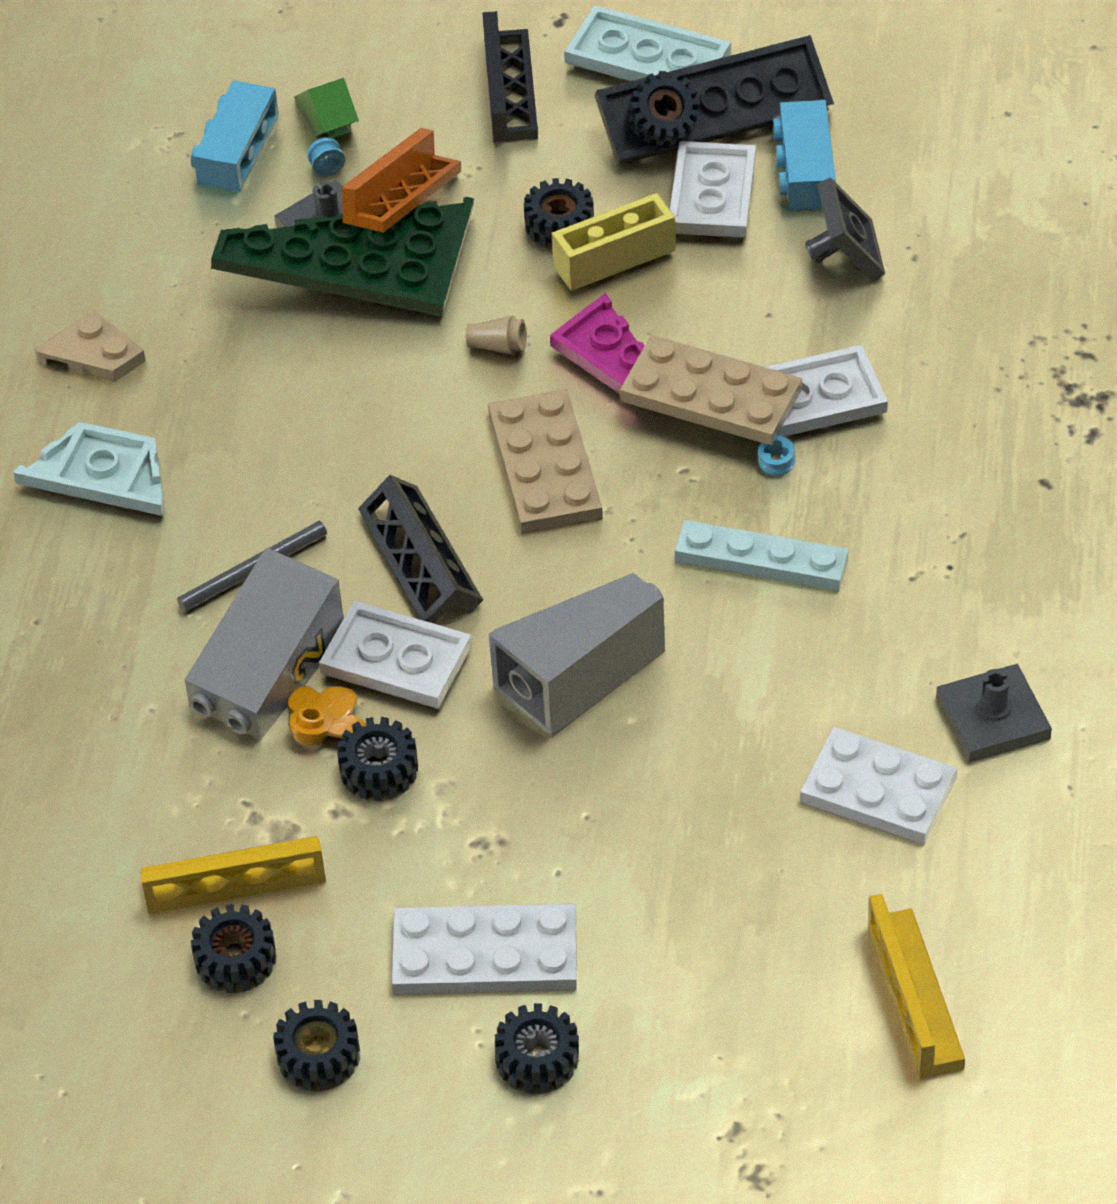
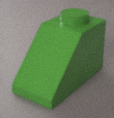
[294,78,359,138]

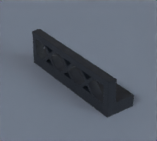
[482,11,538,142]
[358,475,483,624]

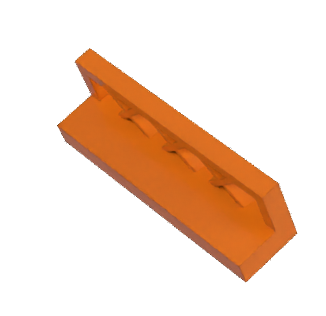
[342,128,461,233]

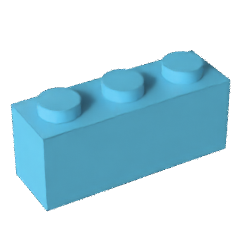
[191,80,279,192]
[773,100,836,210]

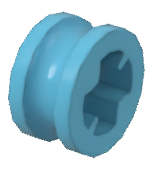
[307,138,345,176]
[758,436,795,475]

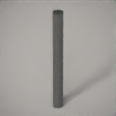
[177,520,327,612]

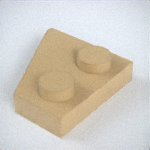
[34,310,146,382]

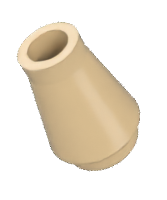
[465,315,527,355]

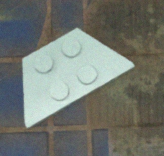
[13,422,164,516]

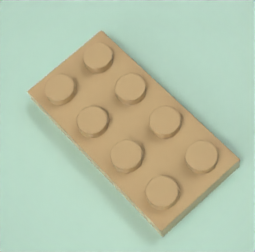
[620,335,802,446]
[488,389,603,534]

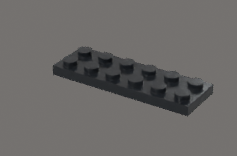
[594,35,834,165]

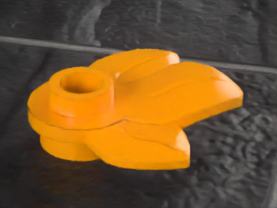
[287,686,366,745]

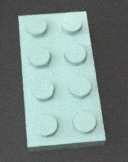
[564,5,731,81]

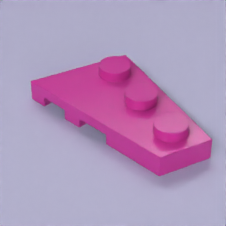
[550,293,645,394]

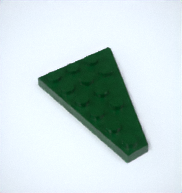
[211,197,474,316]

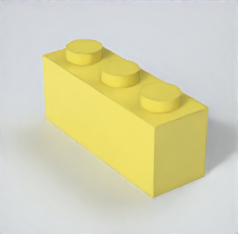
[552,193,676,291]

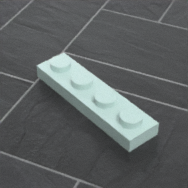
[675,520,849,591]

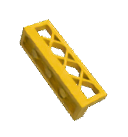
[140,836,326,914]
[868,894,965,1079]

